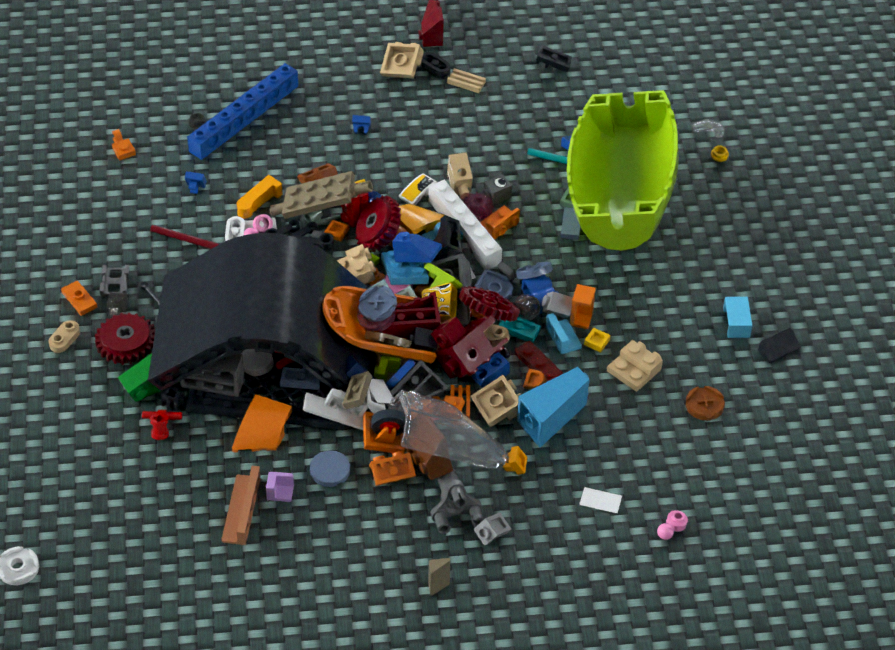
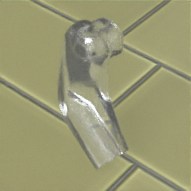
[691,119,725,138]

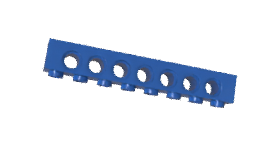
[187,63,298,160]

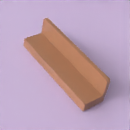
[222,466,261,545]

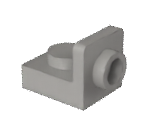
[474,513,511,545]

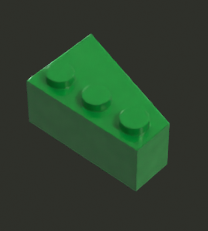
[118,353,180,402]

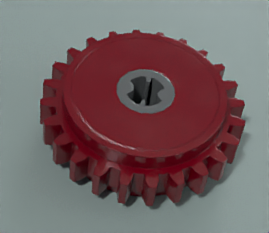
[356,195,401,253]
[95,312,156,365]

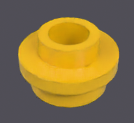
[711,145,729,162]

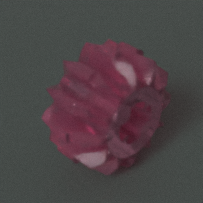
[463,191,493,221]

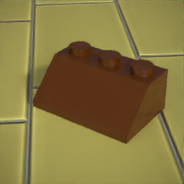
[404,410,453,480]

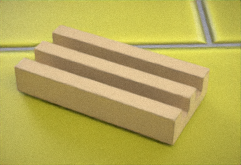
[447,68,486,93]

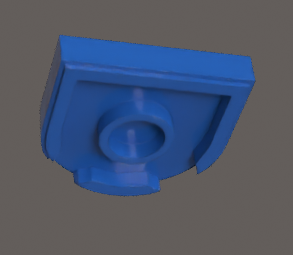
[385,359,416,391]

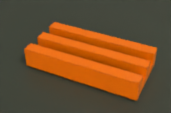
[450,385,470,421]

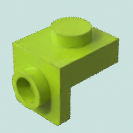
[374,355,401,383]

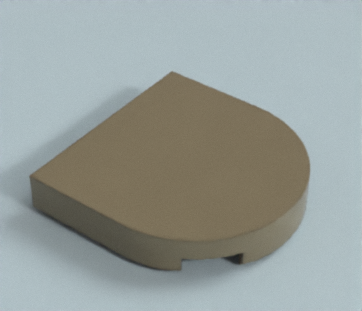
[365,331,412,348]

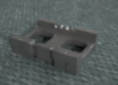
[100,265,129,297]

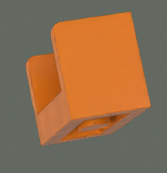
[570,284,596,329]

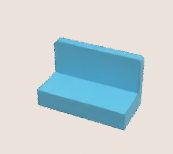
[546,313,582,354]

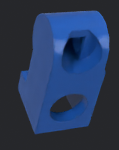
[471,352,510,388]

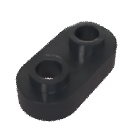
[421,52,450,77]

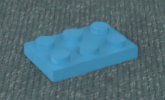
[382,250,429,285]

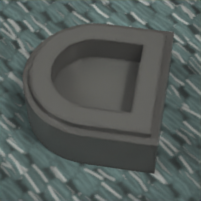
[497,261,516,281]

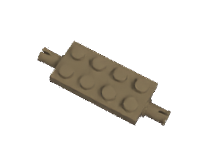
[269,171,373,219]

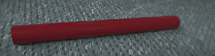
[150,225,219,249]

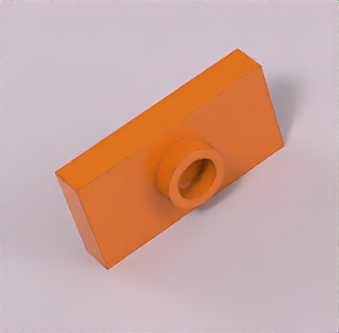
[61,280,98,316]

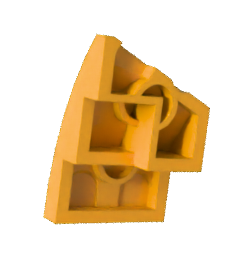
[399,204,444,234]

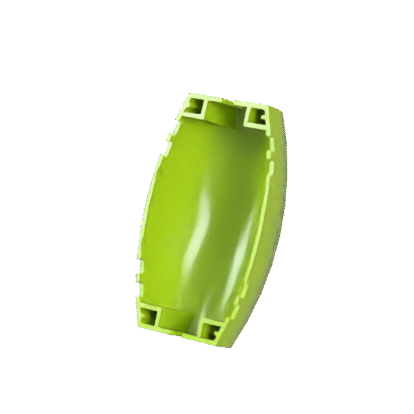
[567,90,679,251]

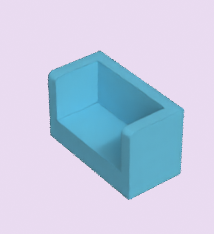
[723,297,752,338]

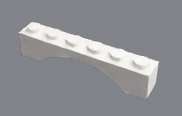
[429,180,502,270]

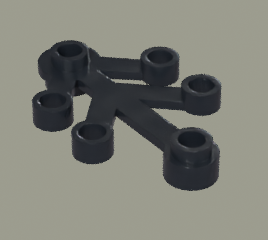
[265,220,334,250]

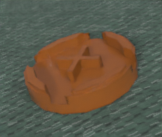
[686,386,725,421]

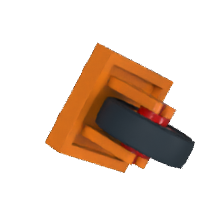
[363,409,407,453]

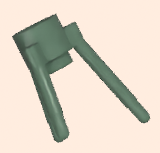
[304,210,341,226]

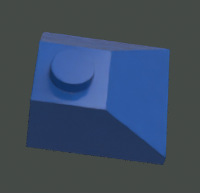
[392,232,442,263]

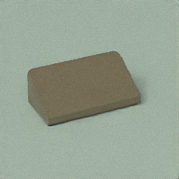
[428,558,450,596]

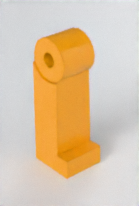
[237,175,283,219]

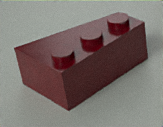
[379,291,441,338]

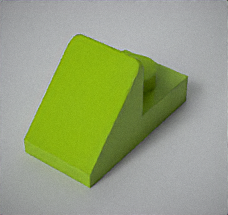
[424,263,463,289]

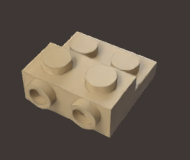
[380,42,424,78]
[337,244,376,284]
[607,340,663,392]
[470,375,521,428]

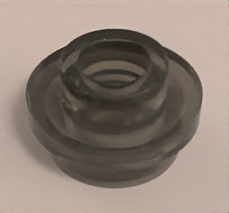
[188,113,206,129]

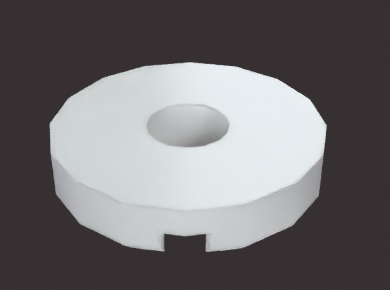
[0,546,39,586]

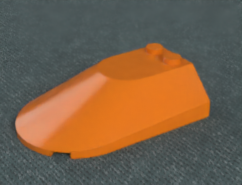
[322,286,437,363]

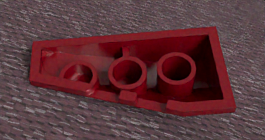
[418,0,444,47]

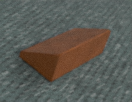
[297,163,338,184]

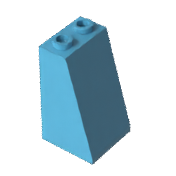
[517,367,590,447]

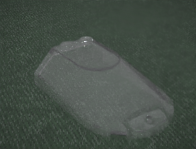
[388,390,509,468]

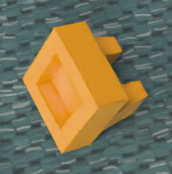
[503,446,528,475]

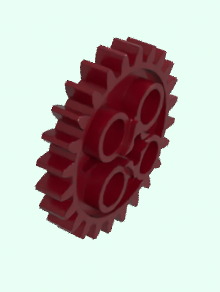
[459,286,520,322]

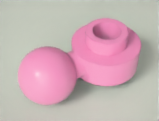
[244,214,273,235]
[657,511,688,540]

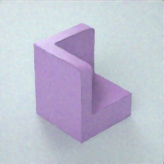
[266,472,294,502]

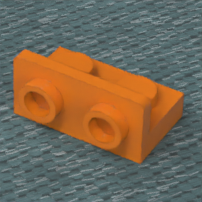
[480,205,520,240]
[369,451,416,486]

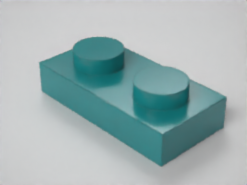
[499,317,541,344]

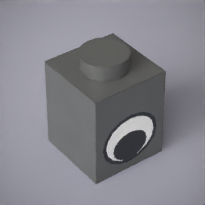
[482,174,512,206]

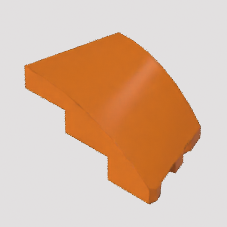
[232,394,292,453]

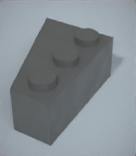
[385,360,449,412]

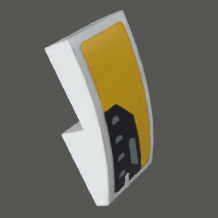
[399,173,437,205]

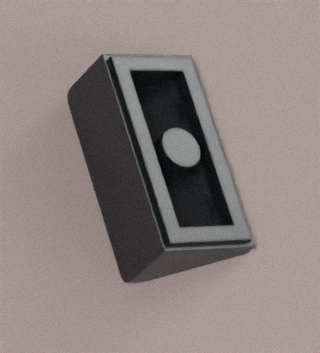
[758,328,801,363]

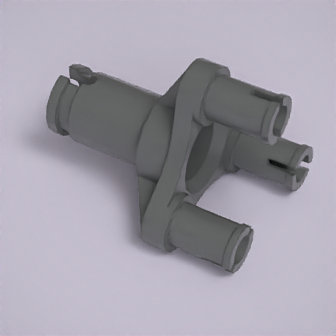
[431,469,485,534]

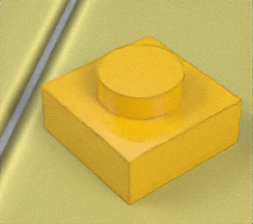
[584,328,610,353]

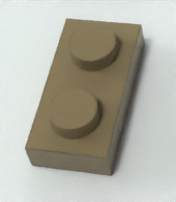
[342,371,372,409]

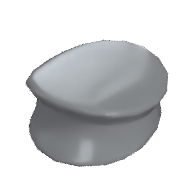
[241,349,274,376]

